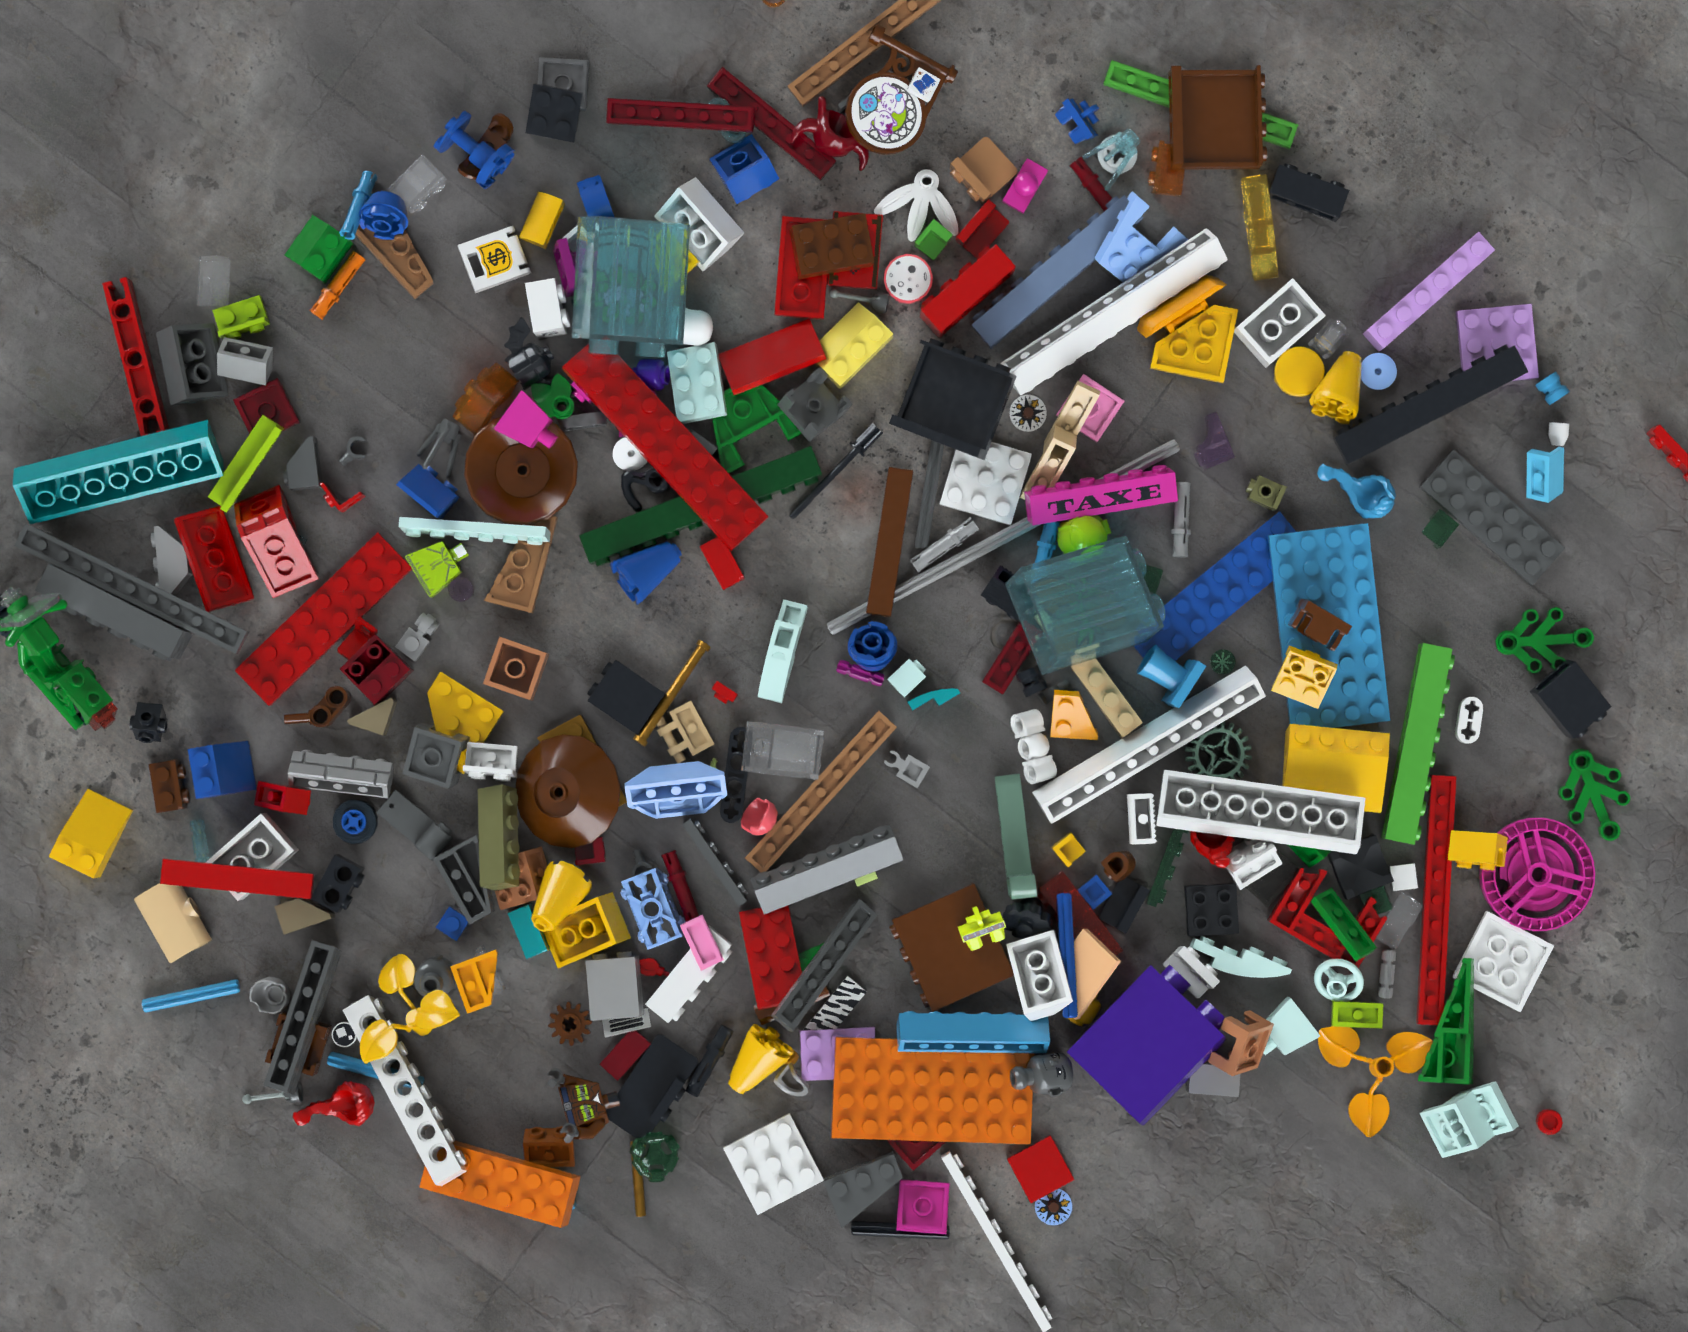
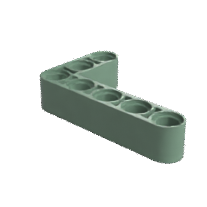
[995,773,1037,900]

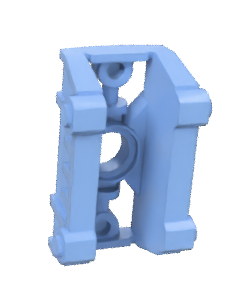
[620,868,685,950]

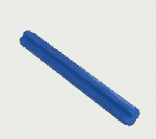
[1057,893,1078,1018]

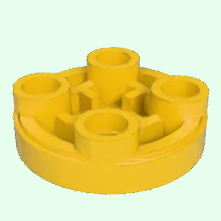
[1274,347,1325,397]

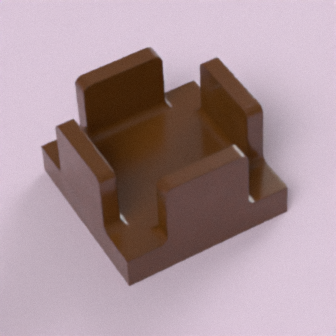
[1288,599,1352,651]

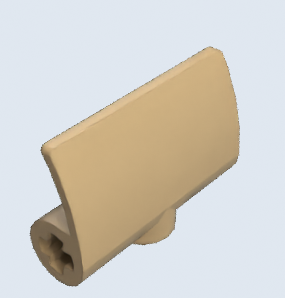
[134,883,212,963]

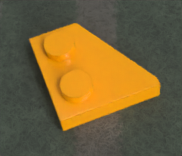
[1050,690,1098,740]
[450,949,498,1014]

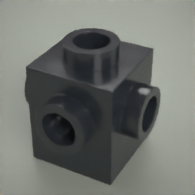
[129,702,168,743]

